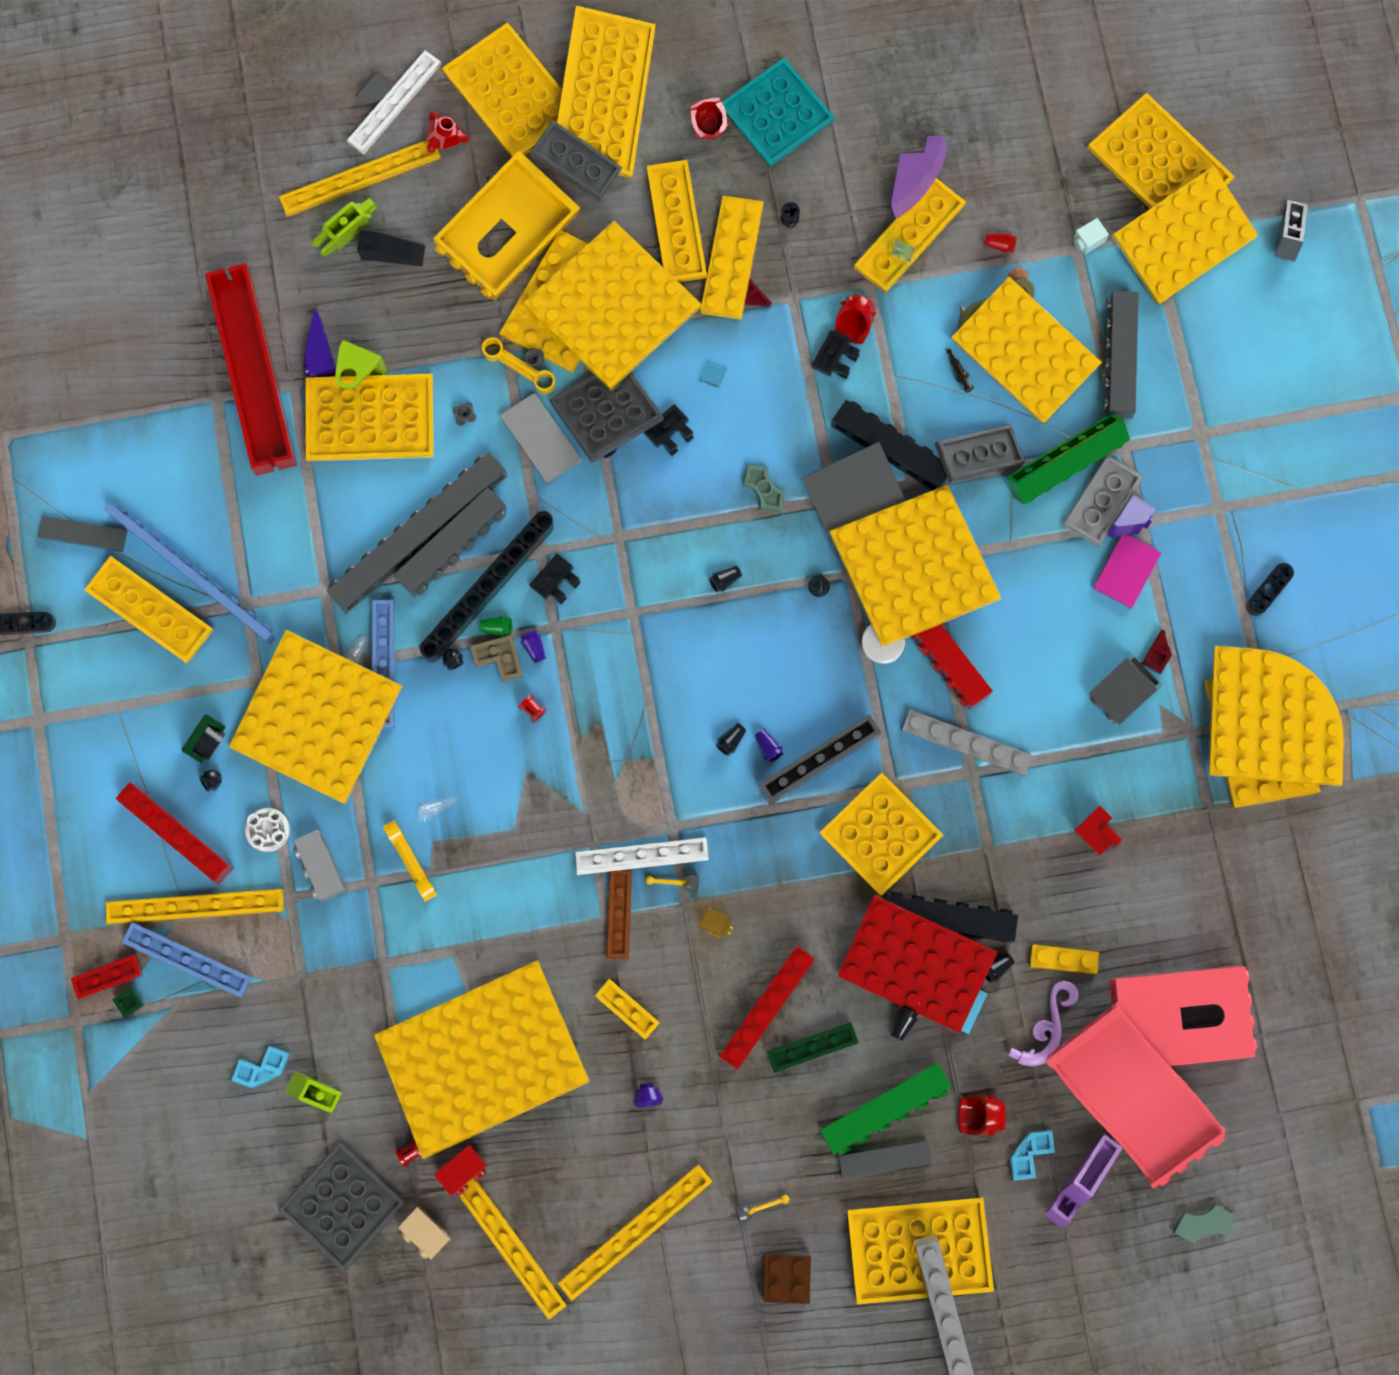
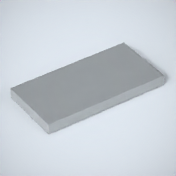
[500,393,582,484]
[1063,455,1143,548]

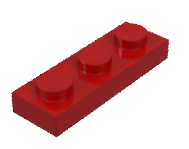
[71,954,143,1000]

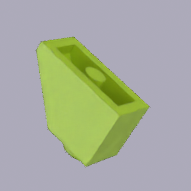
[285,1071,342,1113]

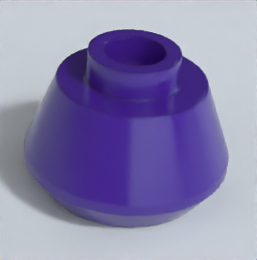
[633,1083,664,1108]

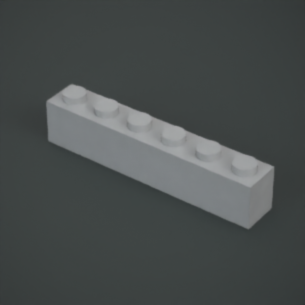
[913,1235,974,1375]

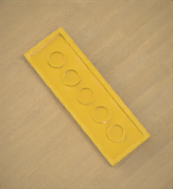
[646,160,707,282]
[854,178,966,294]
[700,196,764,320]
[84,556,214,664]

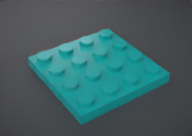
[722,58,835,168]

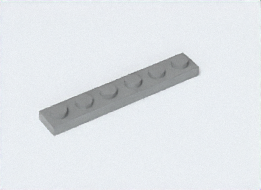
[902,710,1033,777]

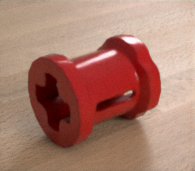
[518,694,547,723]
[395,1139,421,1168]

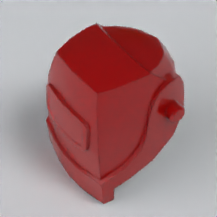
[690,98,729,140]
[835,294,876,344]
[958,1095,1006,1136]

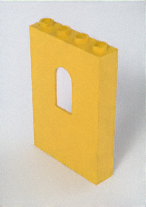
[433,151,580,301]

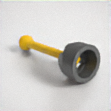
[646,875,699,893]
[735,1195,789,1224]

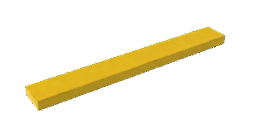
[278,140,441,217]
[106,889,284,925]
[558,1164,713,1301]
[459,1179,567,1320]

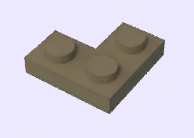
[470,635,523,683]

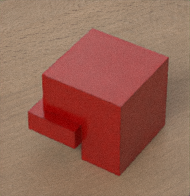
[1074,806,1122,856]

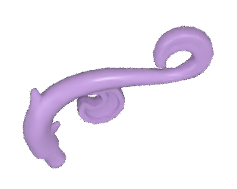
[1008,981,1079,1067]

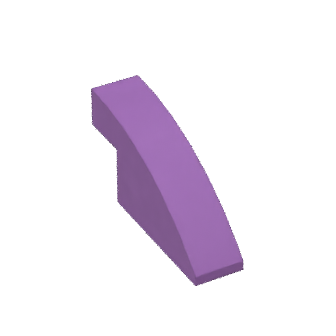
[891,136,947,217]
[1044,1133,1123,1229]

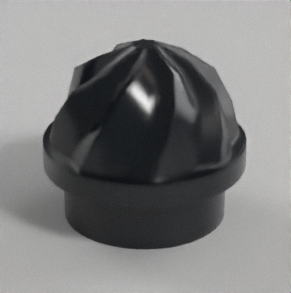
[808,576,830,597]
[443,649,464,670]
[199,769,222,792]

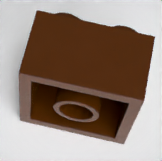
[763,1253,811,1304]

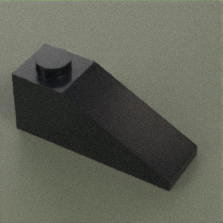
[357,230,425,267]

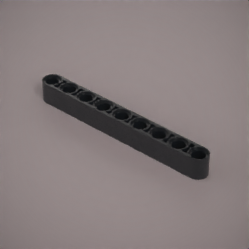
[420,511,554,662]

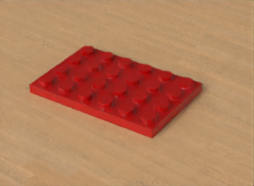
[837,895,997,1033]

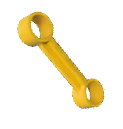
[482,337,556,395]
[383,820,437,902]

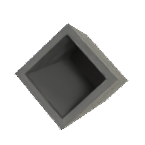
[1089,654,1162,725]

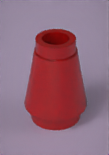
[985,233,1017,254]

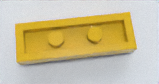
[1030,945,1099,975]
[595,979,660,1040]

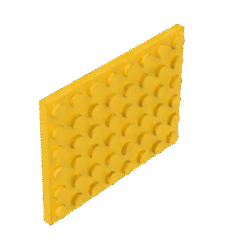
[374,960,590,1159]

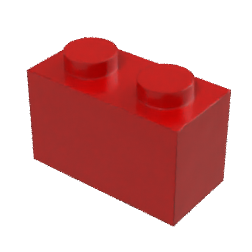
[434,1145,488,1197]

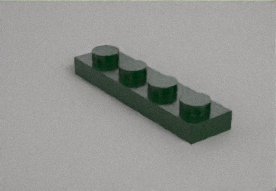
[767,1022,859,1073]

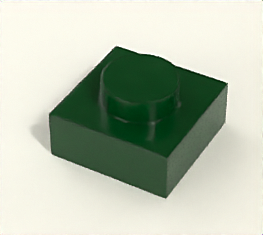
[112,987,145,1018]

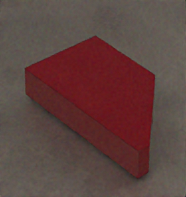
[745,279,772,307]
[1141,629,1172,674]

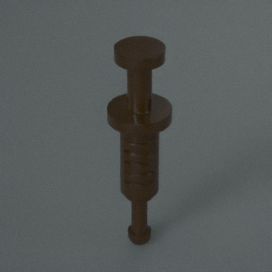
[947,349,974,393]

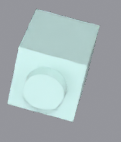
[1073,218,1109,255]

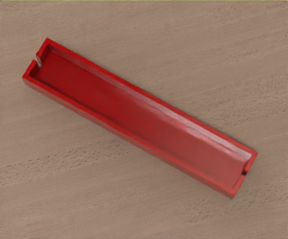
[205,263,298,476]

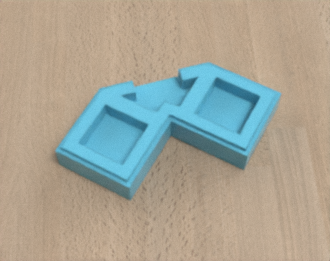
[231,1046,291,1088]
[1009,1130,1055,1181]

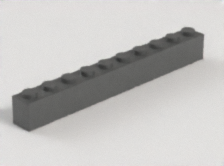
[326,452,507,614]

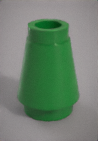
[479,615,513,637]

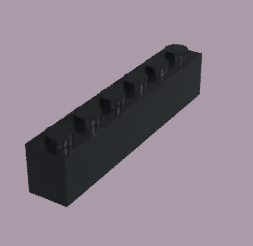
[831,400,947,490]
[884,892,1018,943]

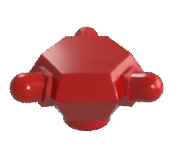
[426,112,469,153]

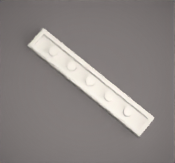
[347,50,441,155]
[575,838,709,875]

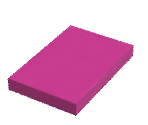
[1093,535,1161,609]

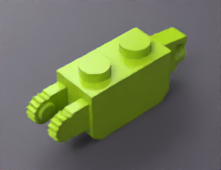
[312,198,377,257]

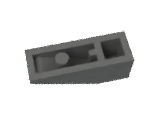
[1275,200,1308,262]

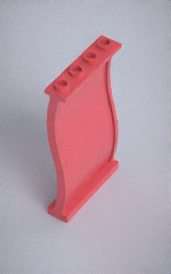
[1045,1002,1226,1189]

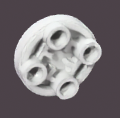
[862,624,905,664]
[245,808,290,852]

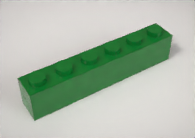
[1006,413,1130,504]
[819,1063,951,1156]

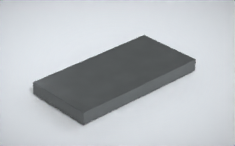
[530,120,622,202]
[935,424,1026,483]

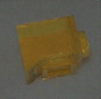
[699,908,734,939]

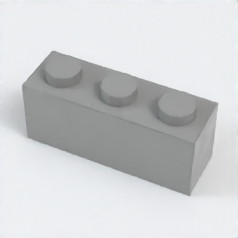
[293,829,347,902]

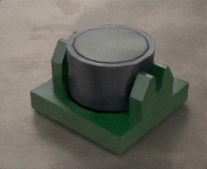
[181,714,226,764]

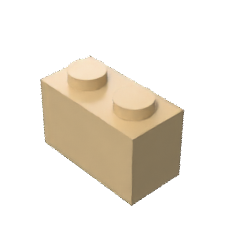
[398,1206,452,1259]

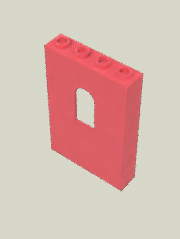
[1109,966,1257,1066]

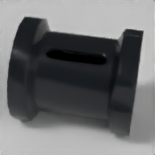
[781,202,800,228]

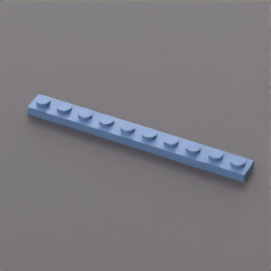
[104,503,276,644]

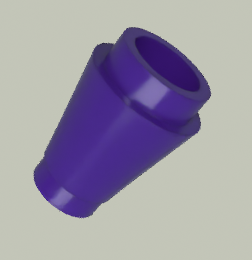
[520,630,546,664]
[754,729,784,763]

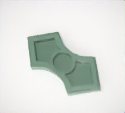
[743,464,785,514]
[1173,1204,1236,1245]

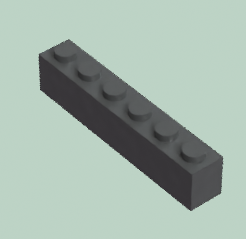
[1103,291,1139,419]
[394,487,507,598]
[758,714,881,806]

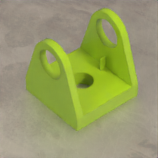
[335,340,388,389]

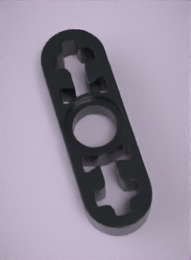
[1246,563,1294,616]
[0,611,56,635]

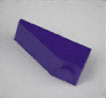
[303,311,336,377]

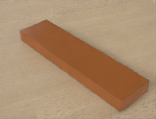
[606,870,632,959]

